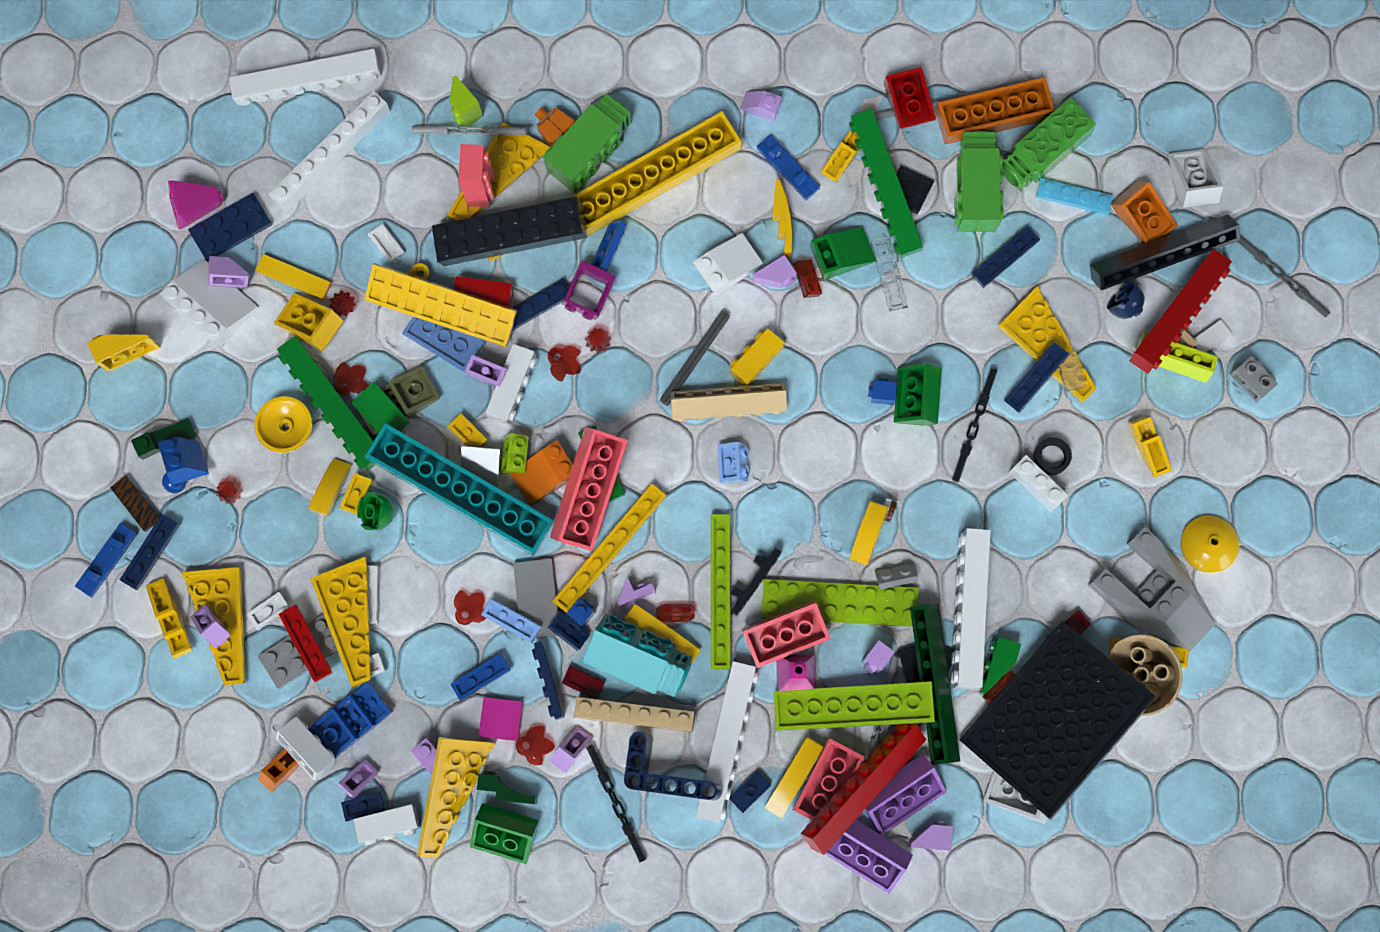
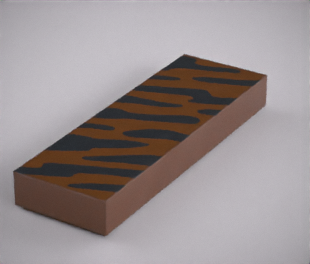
[110,476,159,532]

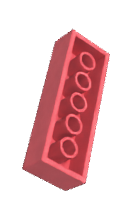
[550,427,628,551]

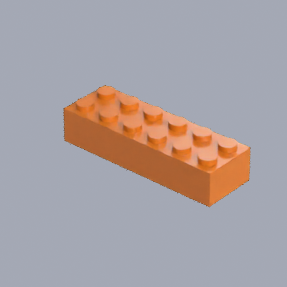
[935,77,1055,145]

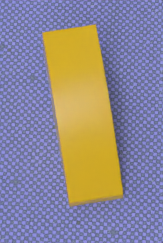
[1128,416,1172,478]
[308,458,352,517]
[849,501,889,565]

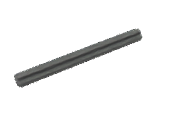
[660,311,730,406]

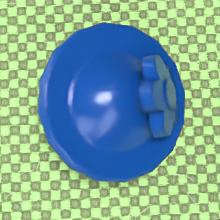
[162,473,186,493]

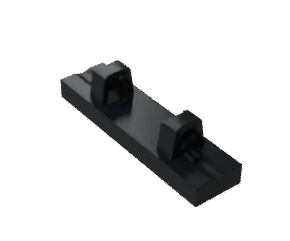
[731,548,782,617]

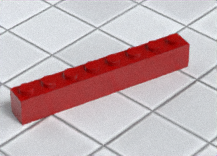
[1129,249,1232,374]
[800,723,926,855]

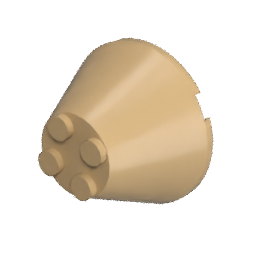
[1107,635,1183,716]

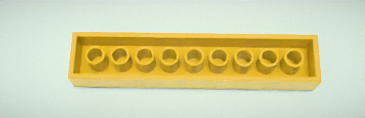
[572,111,741,240]

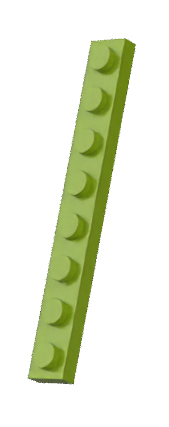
[711,514,730,670]

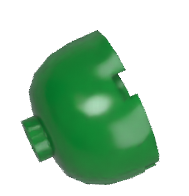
[357,492,394,531]

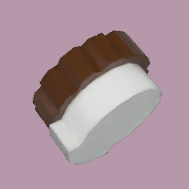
[884,498,897,522]

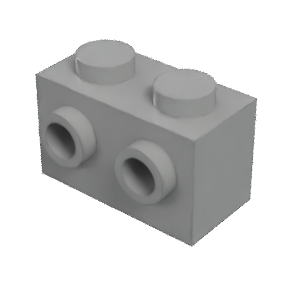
[1230,356,1278,403]

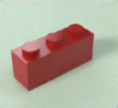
[454,276,514,308]

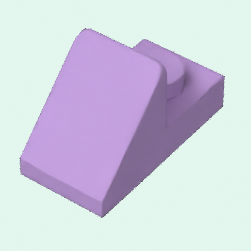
[618,577,655,608]
[337,759,379,798]

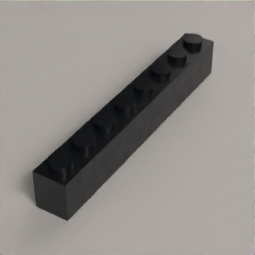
[1090,214,1240,291]

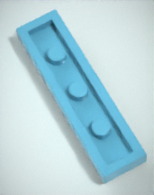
[1035,178,1114,215]

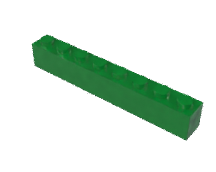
[848,108,923,258]
[277,336,376,471]

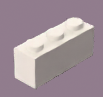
[1009,455,1068,513]
[275,717,335,781]
[354,804,420,846]

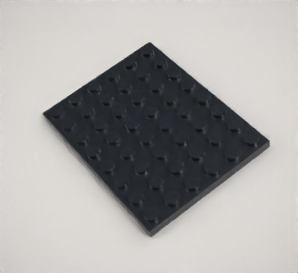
[959,621,1157,820]

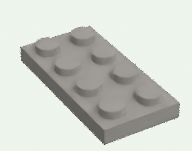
[258,614,338,690]

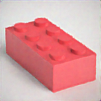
[458,144,495,207]
[742,599,831,668]
[792,738,865,821]

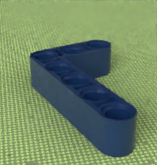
[624,731,722,801]

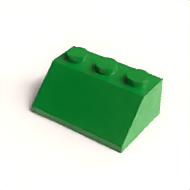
[894,363,942,426]
[470,803,539,864]

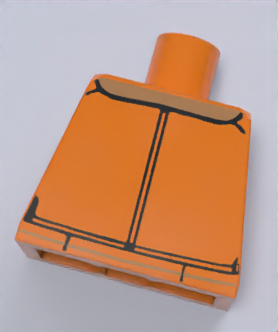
[535,107,576,147]

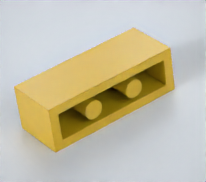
[730,328,785,386]

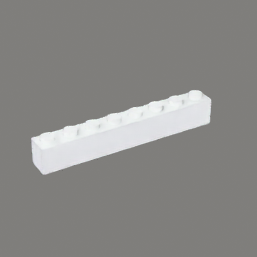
[229,49,381,105]
[268,91,390,213]
[696,661,759,823]

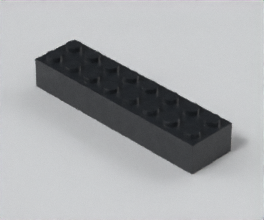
[432,196,588,266]

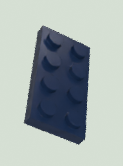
[188,193,272,262]

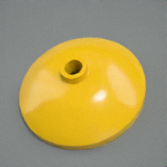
[254,396,313,453]
[1180,515,1239,573]

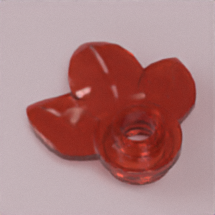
[547,346,581,382]
[335,362,369,395]
[453,590,487,625]
[515,726,555,766]

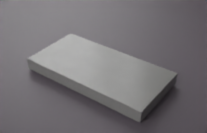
[513,558,558,640]

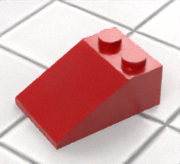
[883,67,936,129]

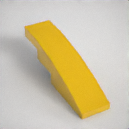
[820,130,861,183]
[772,179,792,258]
[146,578,193,659]
[623,604,701,664]
[765,736,824,818]

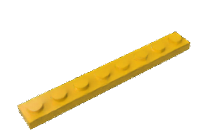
[552,484,667,613]

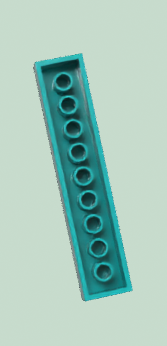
[365,423,554,556]

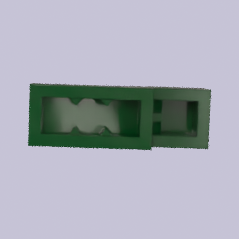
[131,418,197,460]
[476,770,537,805]

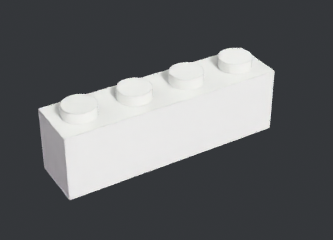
[485,344,537,425]

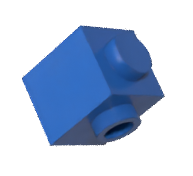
[868,378,897,405]
[566,599,595,628]

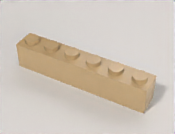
[670,383,787,421]
[574,697,694,733]

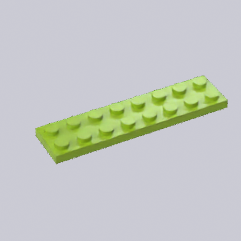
[761,579,919,627]
[774,682,935,731]

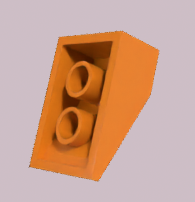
[1111,181,1178,245]
[510,440,573,506]

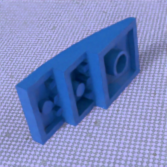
[308,681,393,758]

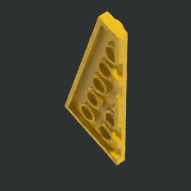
[181,567,246,686]

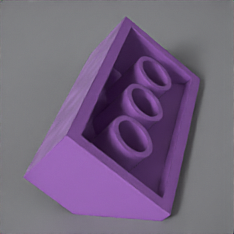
[864,754,947,835]
[825,820,913,894]

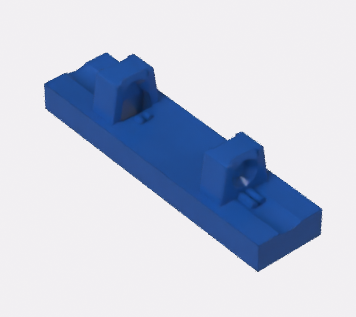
[756,135,820,201]
[75,522,138,598]

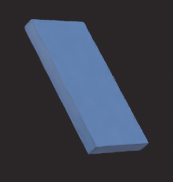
[402,316,486,373]

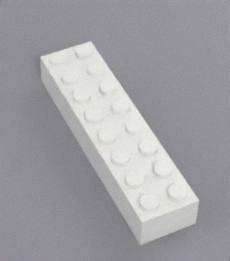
[950,528,990,690]

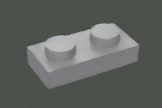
[875,563,918,589]

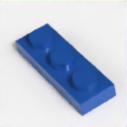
[591,220,627,271]
[450,653,511,701]

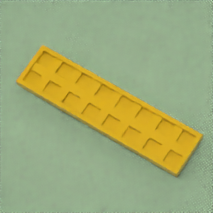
[364,263,517,347]

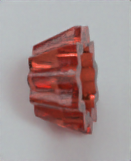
[329,290,356,317]
[584,327,612,354]
[216,478,243,504]

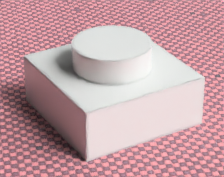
[370,653,386,677]

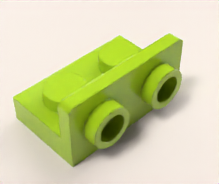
[500,433,529,475]

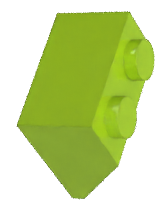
[450,75,483,126]

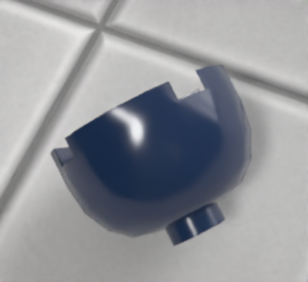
[1106,281,1145,319]

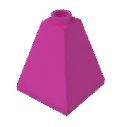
[168,180,223,230]
[776,654,816,691]

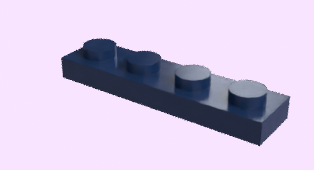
[971,226,1040,289]
[511,278,573,332]
[1004,342,1070,414]
[119,514,180,591]
[532,641,564,720]

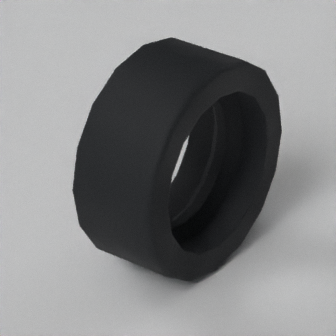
[1033,438,1072,475]

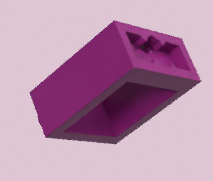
[561,261,616,320]

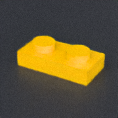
[447,413,488,447]
[339,473,373,515]

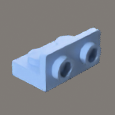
[718,442,750,483]

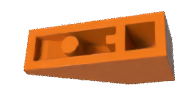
[258,749,300,793]

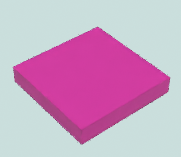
[478,697,523,741]

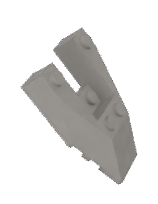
[1088,527,1215,652]

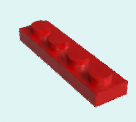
[278,604,333,683]

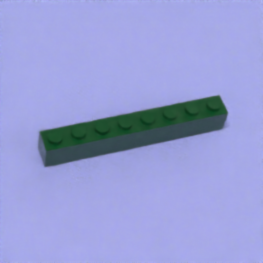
[910,604,961,765]

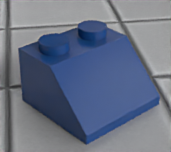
[158,437,209,485]

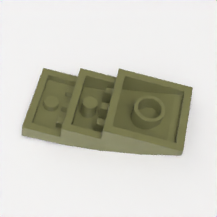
[356,366,440,438]

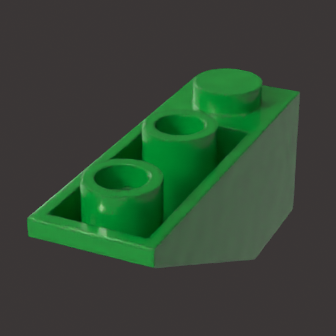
[979,637,1021,695]

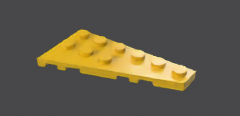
[447,122,550,221]
[998,285,1097,403]
[310,556,371,688]
[417,737,495,858]

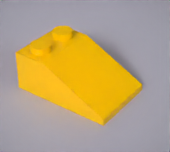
[274,293,344,352]
[87,334,160,372]

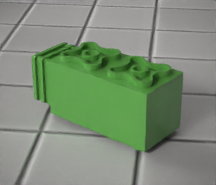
[543,94,631,194]
[1002,97,1096,192]
[954,131,1004,232]

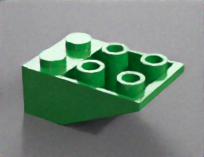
[810,227,876,281]

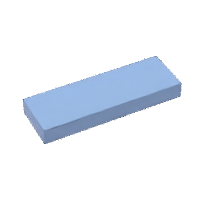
[481,598,542,643]

